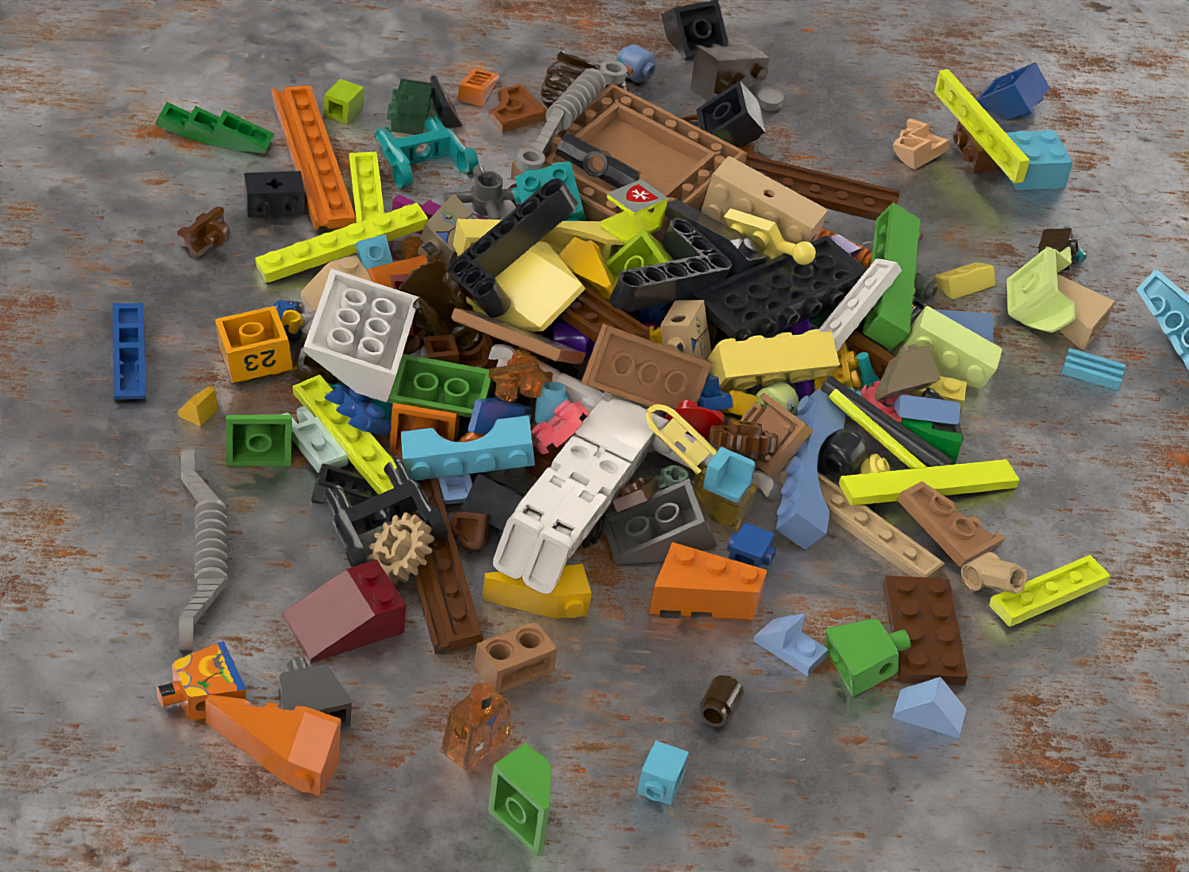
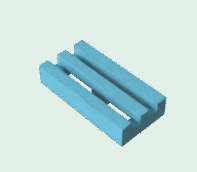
[1061,348,1126,391]

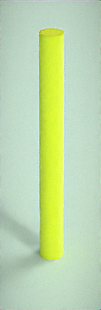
[828,389,927,469]

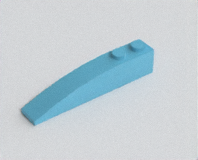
[1136,269,1189,371]

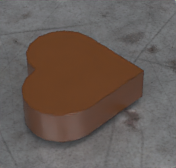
[450,512,490,551]

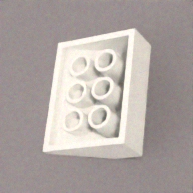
[303,269,419,402]

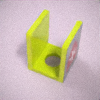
[600,179,668,244]

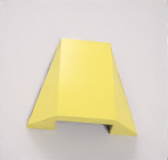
[466,242,585,331]

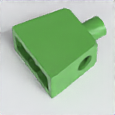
[825,618,911,696]

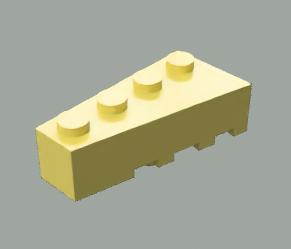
[706,329,840,393]

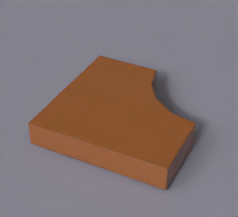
[488,84,547,133]

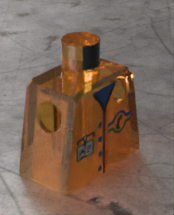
[440,683,512,771]

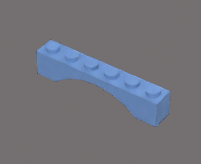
[776,389,846,550]

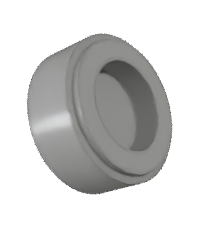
[757,89,784,112]

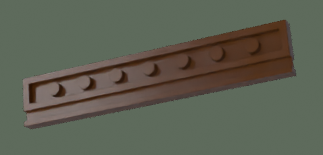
[745,154,900,221]
[558,285,650,342]
[392,453,483,654]

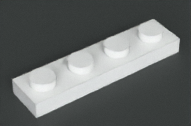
[819,258,902,351]

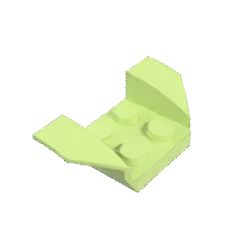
[1007,246,1076,333]

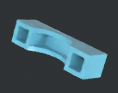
[401,416,535,481]

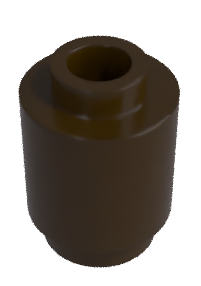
[700,675,744,727]

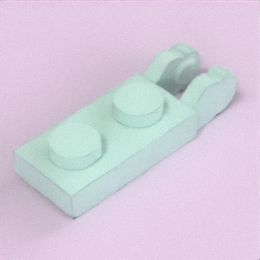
[280,406,348,472]

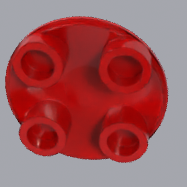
[664,400,725,442]

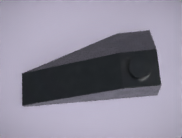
[665,200,767,279]

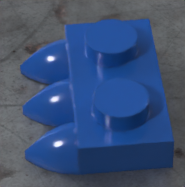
[324,385,391,435]

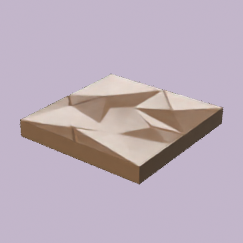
[511,83,747,243]

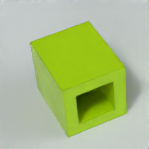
[324,79,364,125]

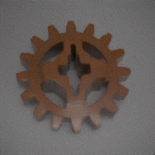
[709,419,778,458]

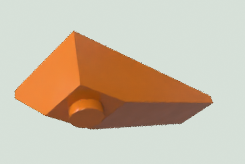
[205,695,341,797]

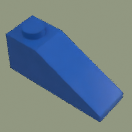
[468,397,533,434]

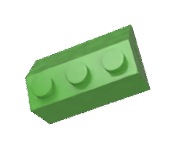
[388,354,493,418]

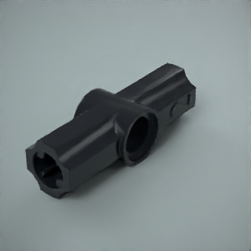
[555,132,642,188]

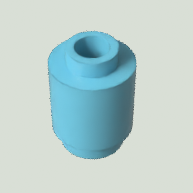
[535,381,569,424]

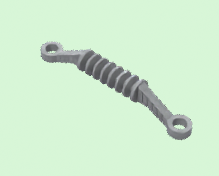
[515,60,627,172]
[179,448,228,651]

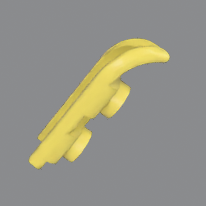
[646,404,718,475]

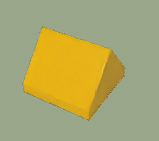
[177,386,218,426]

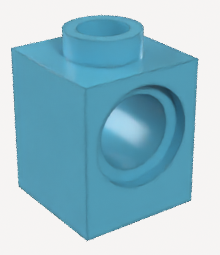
[354,234,393,270]
[637,740,689,805]

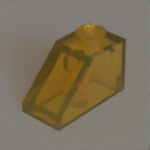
[694,463,757,531]

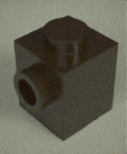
[1038,228,1079,270]

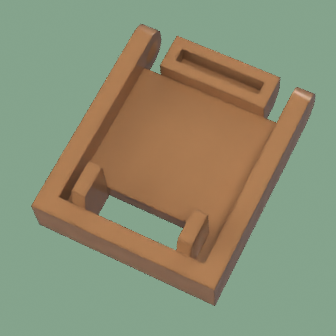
[740,392,813,479]

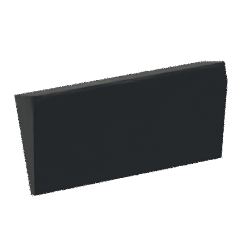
[429,75,462,128]

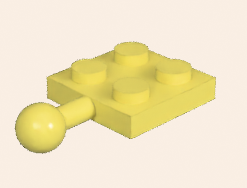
[724,208,816,265]

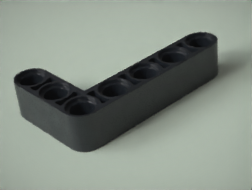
[448,178,577,318]
[609,219,732,312]

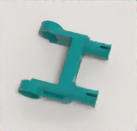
[374,116,479,188]

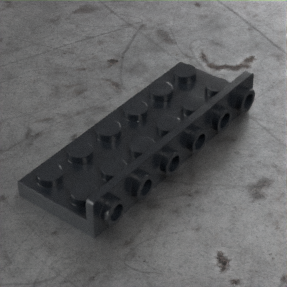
[692,235,867,341]

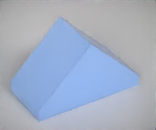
[892,677,967,738]

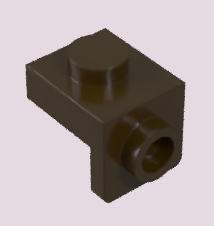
[291,348,338,384]

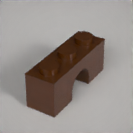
[421,332,519,373]

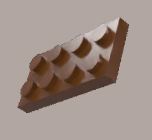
[883,575,968,686]

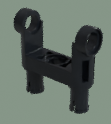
[324,459,448,567]

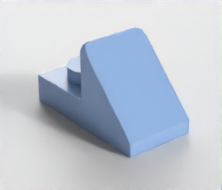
[753,614,828,676]

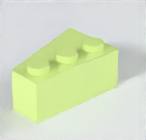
[894,305,1002,389]

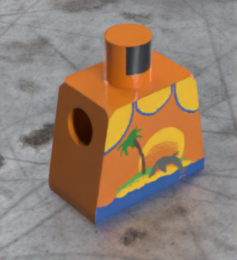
[156,641,246,720]

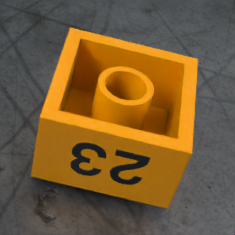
[215,306,293,383]

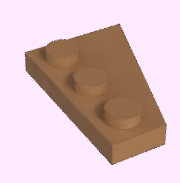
[897,481,1005,568]

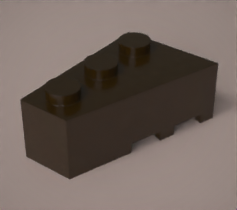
[690,43,770,101]

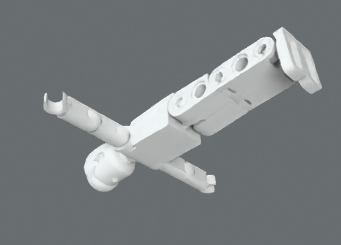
[488,344,773,594]

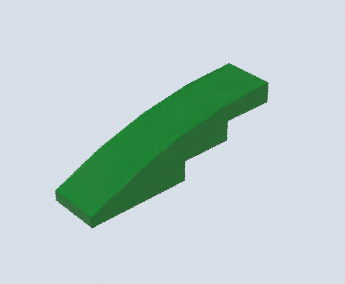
[155,102,274,153]

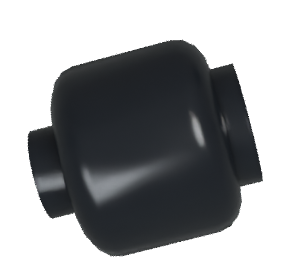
[821,430,867,476]

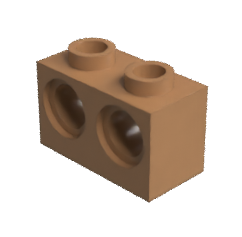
[474,621,557,695]

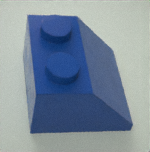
[976,62,1050,119]

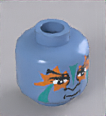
[616,44,656,83]

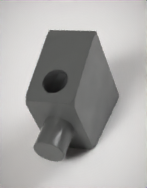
[278,657,352,728]

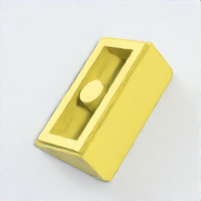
[934,262,996,299]

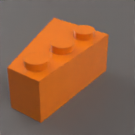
[649,542,767,620]

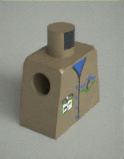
[418,194,478,265]

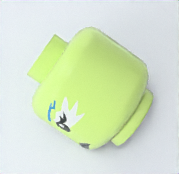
[756,382,799,415]

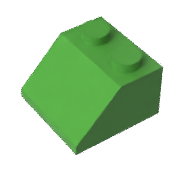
[226,415,292,467]
[488,743,551,856]

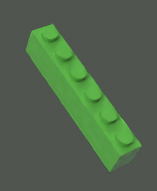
[863,203,921,350]

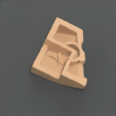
[893,119,950,170]

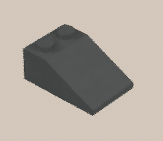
[603,478,717,565]

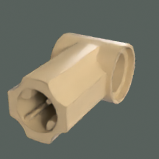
[961,552,1028,594]

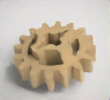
[367,513,434,585]

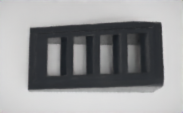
[311,463,378,506]

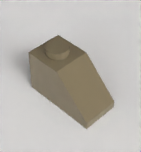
[874,344,941,401]

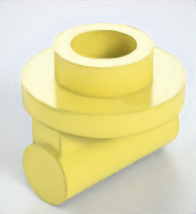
[860,454,890,474]

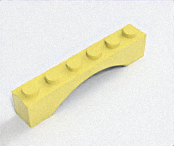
[453,219,625,262]

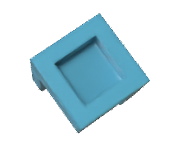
[703,447,755,503]

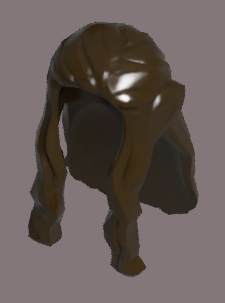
[541,50,630,109]
[399,261,482,351]

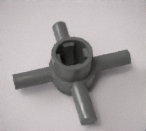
[444,165,515,220]

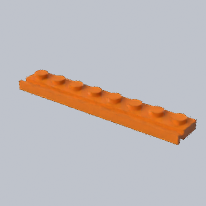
[272,85,356,230]

